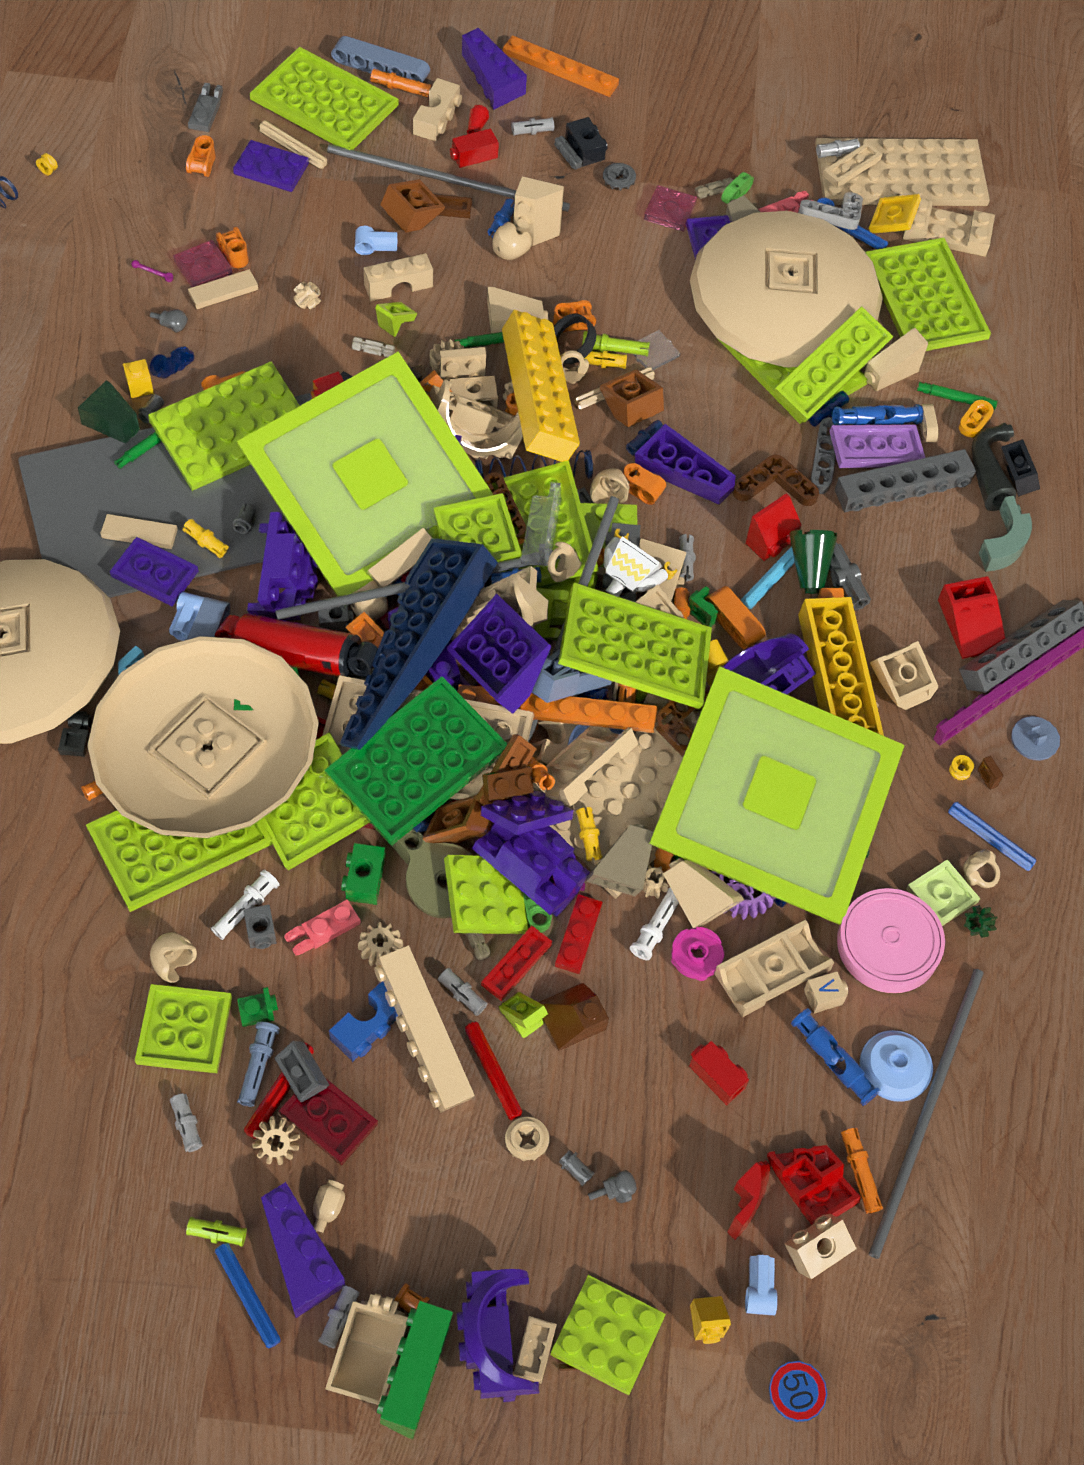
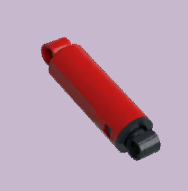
[215,613,378,678]

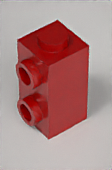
[450,128,499,168]
[689,1041,749,1106]

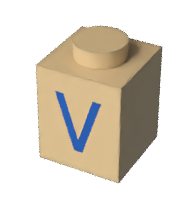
[804,972,848,1013]

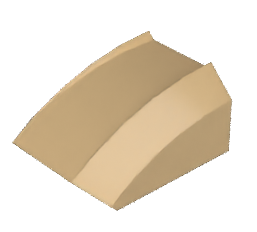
[870,641,938,710]

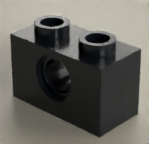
[565,117,608,167]
[1001,439,1040,497]

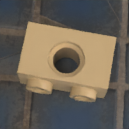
[449,376,498,409]
[784,1214,856,1279]

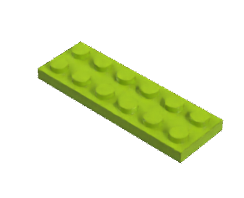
[773,306,893,422]

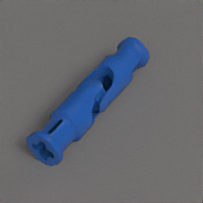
[832,404,923,425]
[791,1008,881,1106]

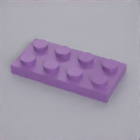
[829,425,925,468]

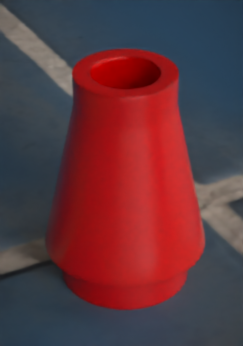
[467,105,489,134]

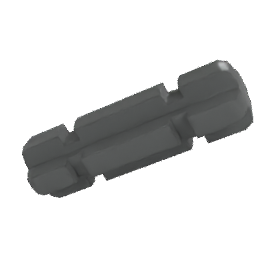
[554,136,583,170]

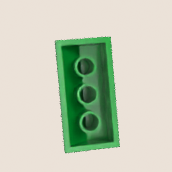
[376,1301,453,1439]

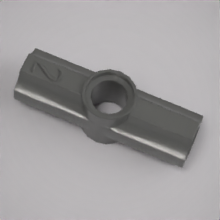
[829,542,871,611]

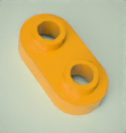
[959,400,994,438]

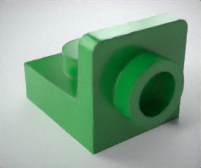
[689,586,718,627]
[237,987,278,1027]

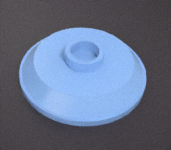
[860,1030,933,1102]

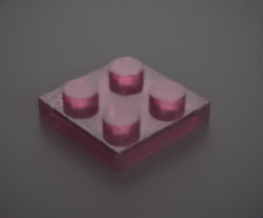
[644,185,697,232]
[173,240,233,287]

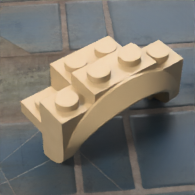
[430,379,523,460]
[451,566,548,641]

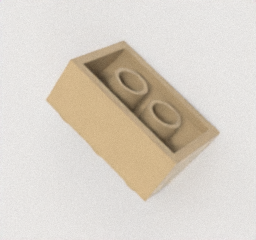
[514,176,564,246]

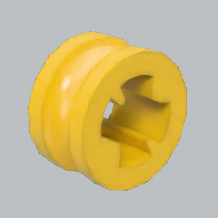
[36,153,58,176]
[949,755,974,780]

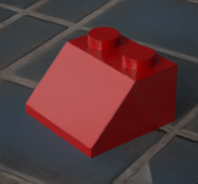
[746,493,802,561]

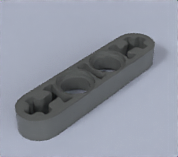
[810,418,836,494]

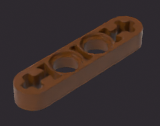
[484,472,529,544]

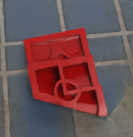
[767,1145,861,1225]
[727,1160,771,1240]

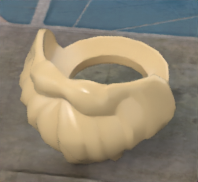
[560,351,589,384]
[548,542,582,582]
[963,849,1000,888]

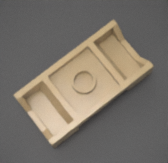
[903,199,995,257]
[533,726,638,806]
[715,920,834,1017]

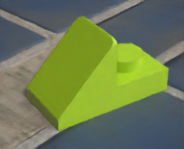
[375,302,417,337]
[498,992,548,1038]

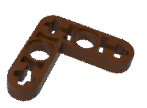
[732,454,819,506]
[655,682,710,757]

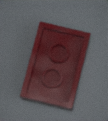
[279,1079,378,1166]

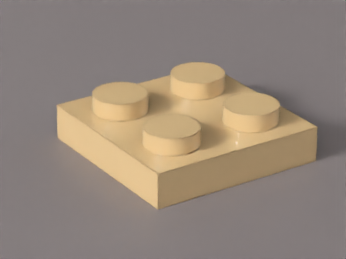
[440,347,486,381]

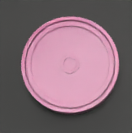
[837,888,945,993]

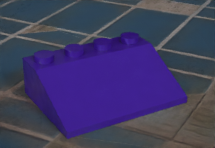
[446,594,551,714]

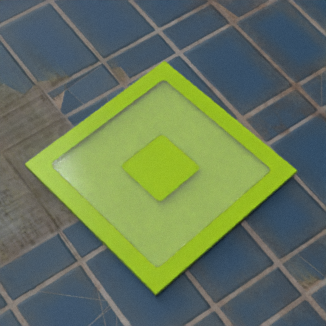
[237,351,493,597]
[649,666,905,925]

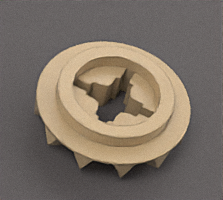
[505,1117,549,1162]

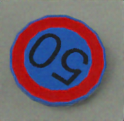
[769,1361,827,1422]

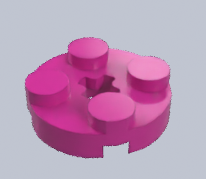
[671,927,724,981]

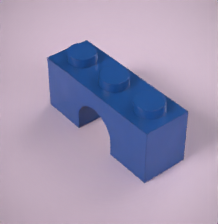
[329,982,398,1062]

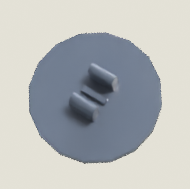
[1011,716,1060,761]

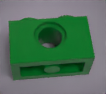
[341,843,385,905]

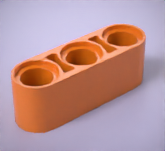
[704,586,766,649]

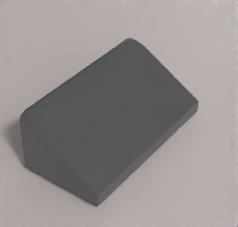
[274,1041,329,1102]

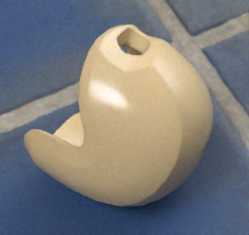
[492,222,532,260]
[590,468,629,504]
[350,581,389,621]
[150,932,197,983]

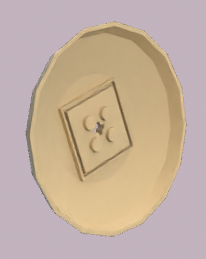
[690,211,883,367]
[0,559,120,744]
[88,636,318,838]

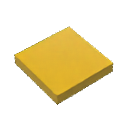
[869,194,921,233]

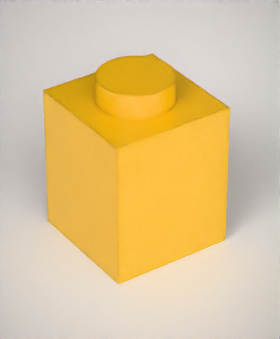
[123,359,154,398]

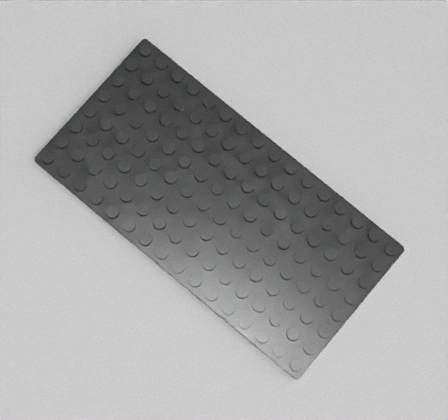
[18,393,312,598]

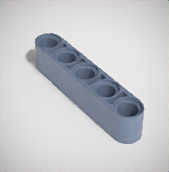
[331,36,430,83]
[187,597,230,640]

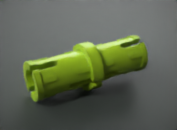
[186,1217,247,1247]

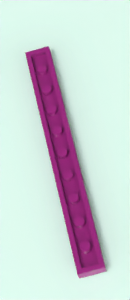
[933,626,1084,746]

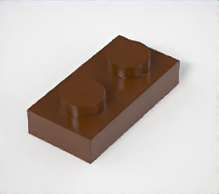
[482,766,534,801]

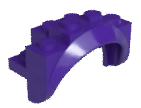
[247,512,318,620]
[710,633,816,695]
[472,823,590,917]
[456,1269,540,1402]

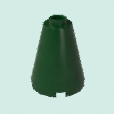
[790,530,837,594]

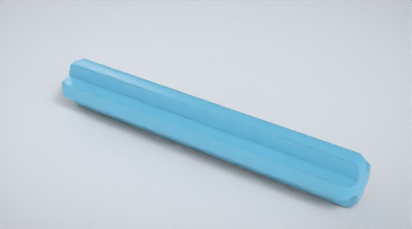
[741,546,795,609]

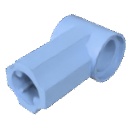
[355,226,397,255]
[169,592,205,641]
[745,1255,777,1316]

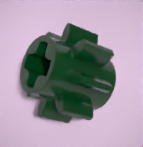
[964,905,998,938]

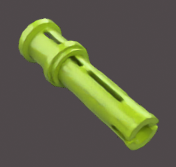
[582,331,650,357]

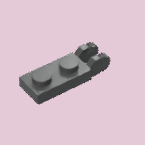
[188,83,223,132]

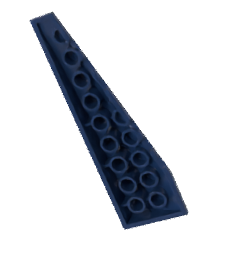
[340,538,498,750]

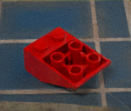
[938,576,1005,659]

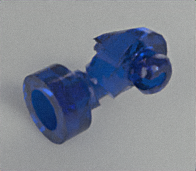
[150,346,195,379]

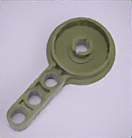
[392,829,473,918]

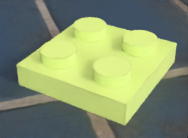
[906,860,980,926]

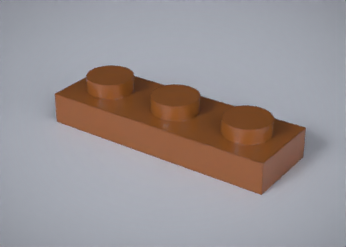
[475,734,537,806]

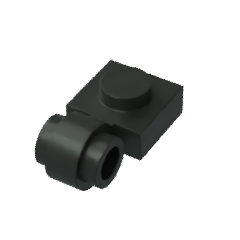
[58,711,92,757]

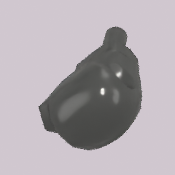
[150,309,188,333]
[588,1170,637,1203]

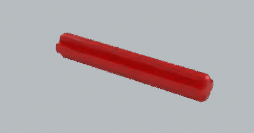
[465,1021,522,1120]
[244,1042,314,1139]

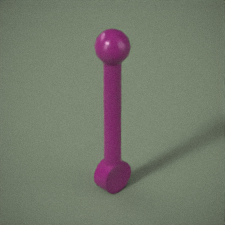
[131,260,173,282]

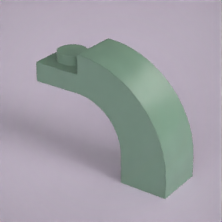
[979,496,1032,572]

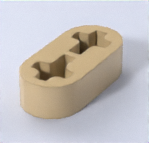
[920,404,938,442]

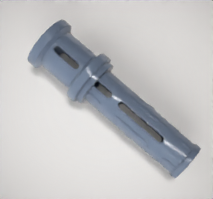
[237,1022,280,1107]

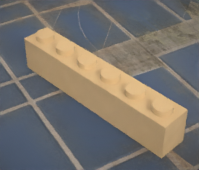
[374,945,475,1113]

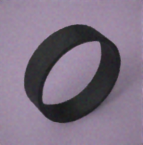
[554,314,597,364]

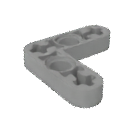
[798,192,863,230]

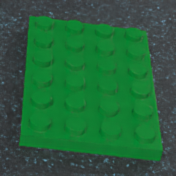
[324,676,507,846]

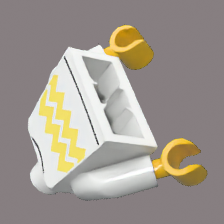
[604,529,677,597]

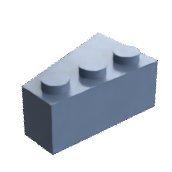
[532,649,612,703]

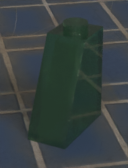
[78,380,140,444]

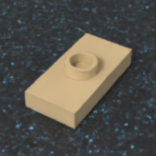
[513,1316,557,1384]

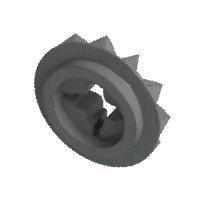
[603,163,636,191]

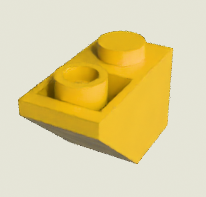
[690,1296,731,1344]

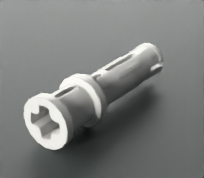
[211,870,280,940]
[630,888,679,960]

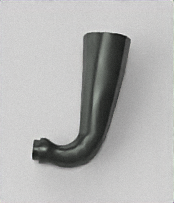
[971,422,1016,511]

